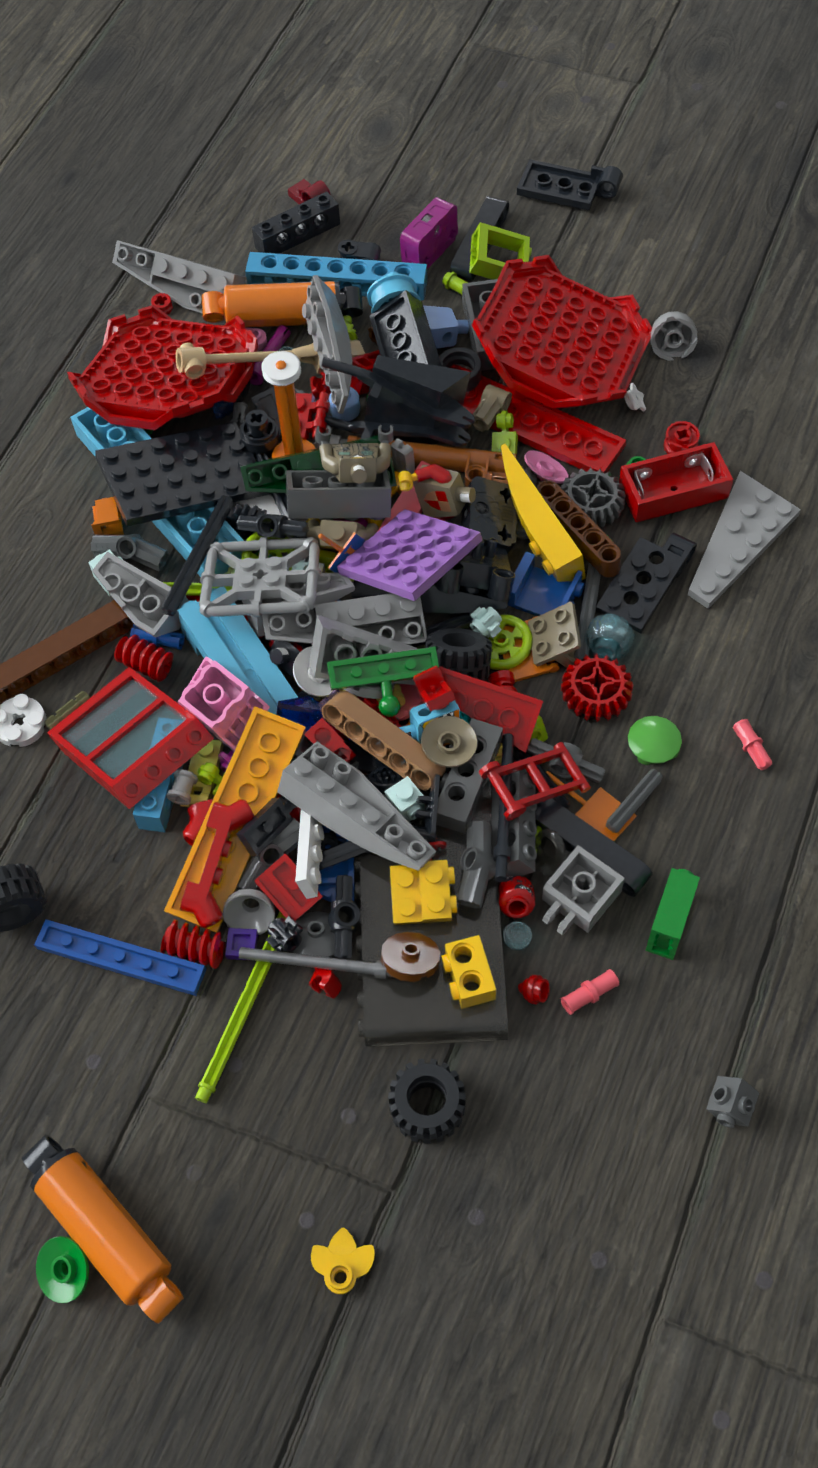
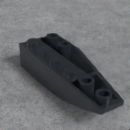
[351,580,509,613]

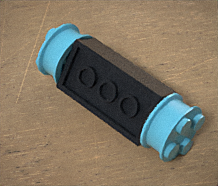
[367,272,442,367]

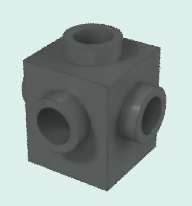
[706,1076,759,1128]

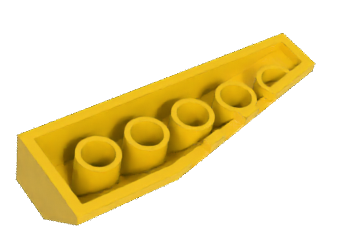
[501,444,586,582]

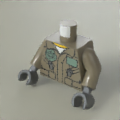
[315,425,393,484]

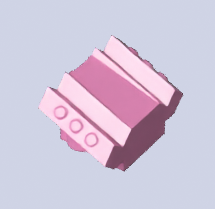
[178,657,270,751]

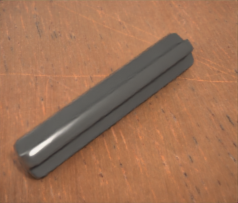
[606,769,663,833]

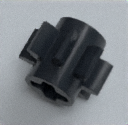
[266,916,303,952]

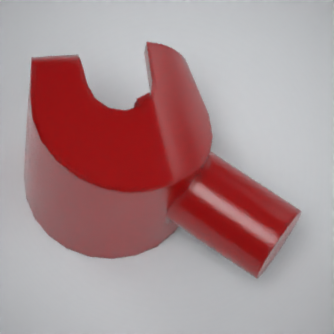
[310,372,331,400]
[309,968,342,999]

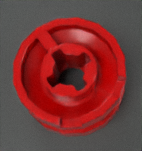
[664,421,700,454]

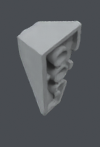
[92,552,188,637]
[242,572,355,637]

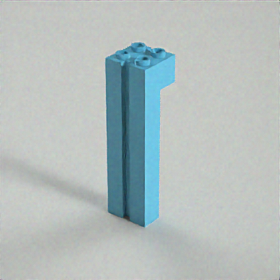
[178,586,316,761]

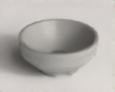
[223,889,275,935]

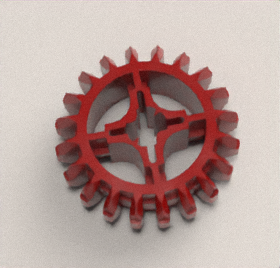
[561,652,633,723]

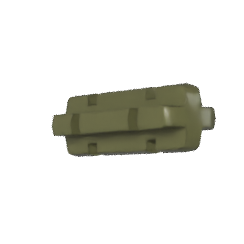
[45,691,91,730]

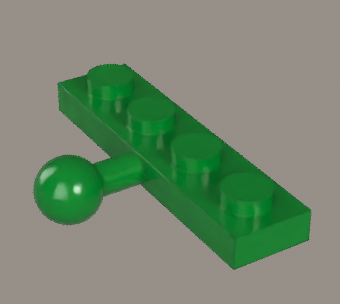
[327,647,439,717]

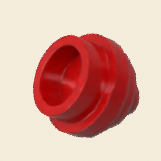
[518,974,549,1005]

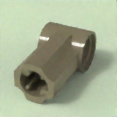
[471,384,512,432]

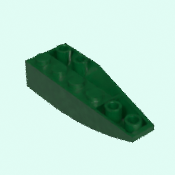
[240,436,397,493]

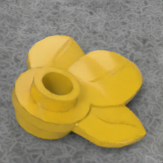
[311,1228,375,1294]

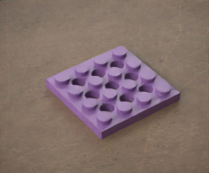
[337,509,482,601]

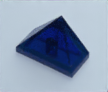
[276,696,330,731]

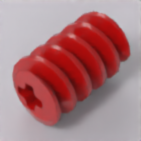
[114,634,174,682]
[160,919,226,969]

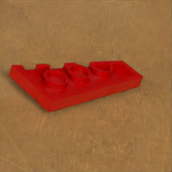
[439,666,543,753]

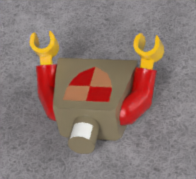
[398,464,476,521]

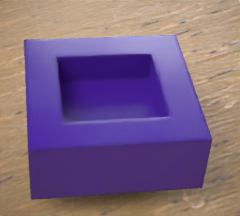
[225,928,258,960]

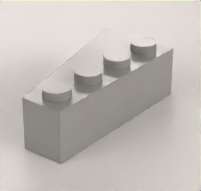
[309,615,417,685]

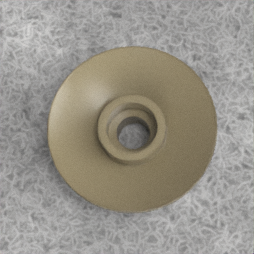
[421,716,477,768]

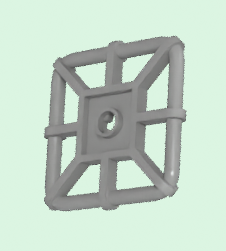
[199,537,321,618]

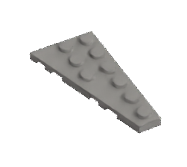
[688,471,801,609]

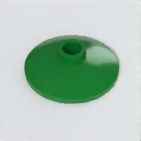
[36,1236,89,1303]

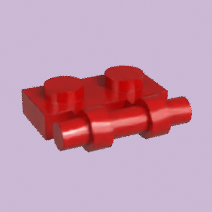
[296,392,330,441]

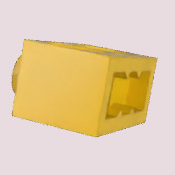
[441,935,496,1009]

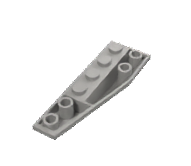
[112,240,246,320]
[302,275,352,414]
[262,593,427,645]
[277,741,436,871]

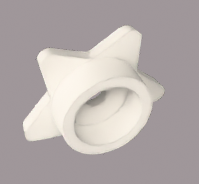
[624,383,646,412]

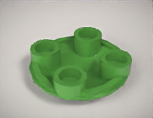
[628,716,682,765]

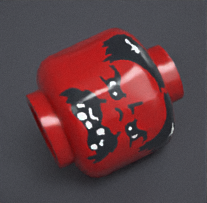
[498,876,536,918]

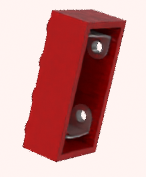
[619,442,733,522]

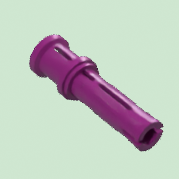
[250,325,291,385]

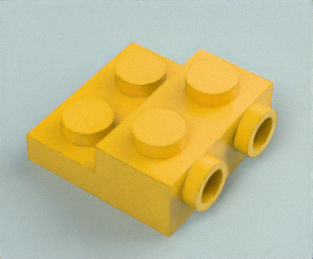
[390,860,457,925]

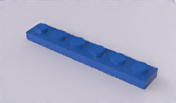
[34,920,206,996]

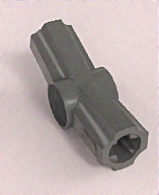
[91,534,169,571]
[237,818,300,891]
[456,820,496,908]

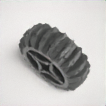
[560,467,626,529]

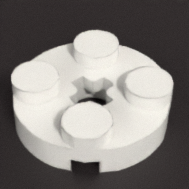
[0,694,46,747]

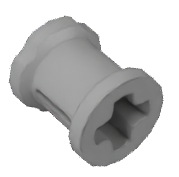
[166,769,198,805]

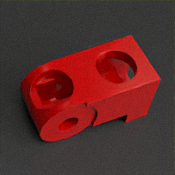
[304,718,356,763]

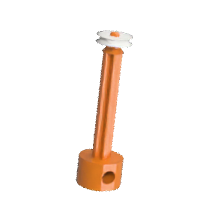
[262,351,316,458]

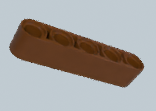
[537,480,621,577]

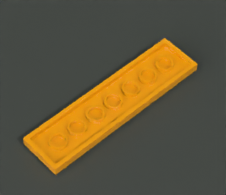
[164,706,306,933]

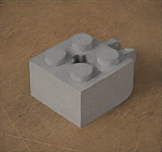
[542,845,625,935]

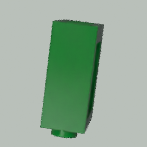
[645,868,700,960]

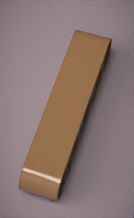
[322,691,446,790]

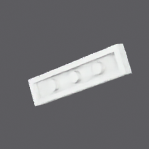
[295,810,324,899]

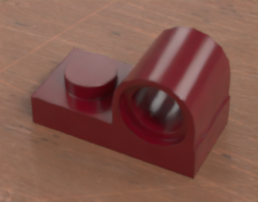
[288,179,331,204]

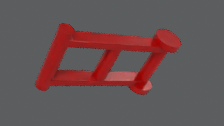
[479,742,591,821]

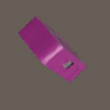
[400,197,458,270]

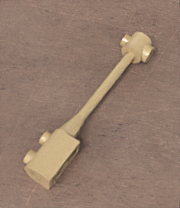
[176,340,365,379]

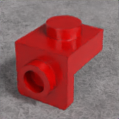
[413,666,456,711]

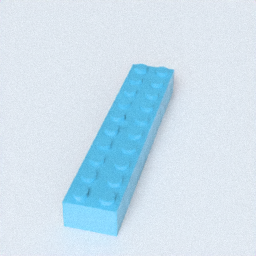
[70,407,244,577]

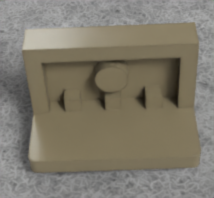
[528,602,581,668]

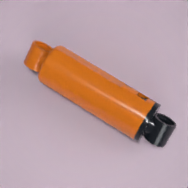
[202,281,363,327]
[22,1134,184,1324]

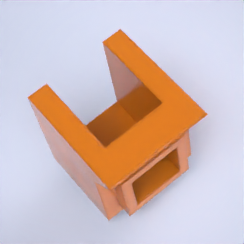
[91,497,124,535]

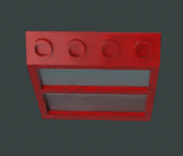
[47,667,214,809]

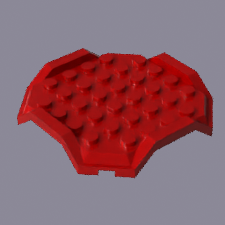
[472,255,652,408]
[67,305,258,430]

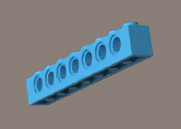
[245,252,427,300]

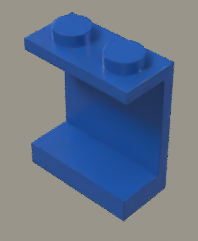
[508,552,585,616]

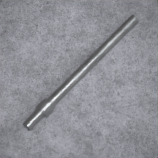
[239,947,392,979]

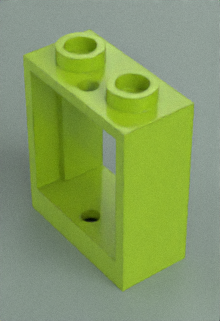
[469,222,532,280]

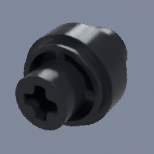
[239,410,280,459]

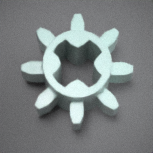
[470,607,502,638]

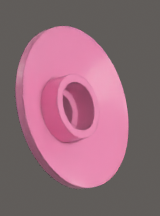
[524,450,568,484]

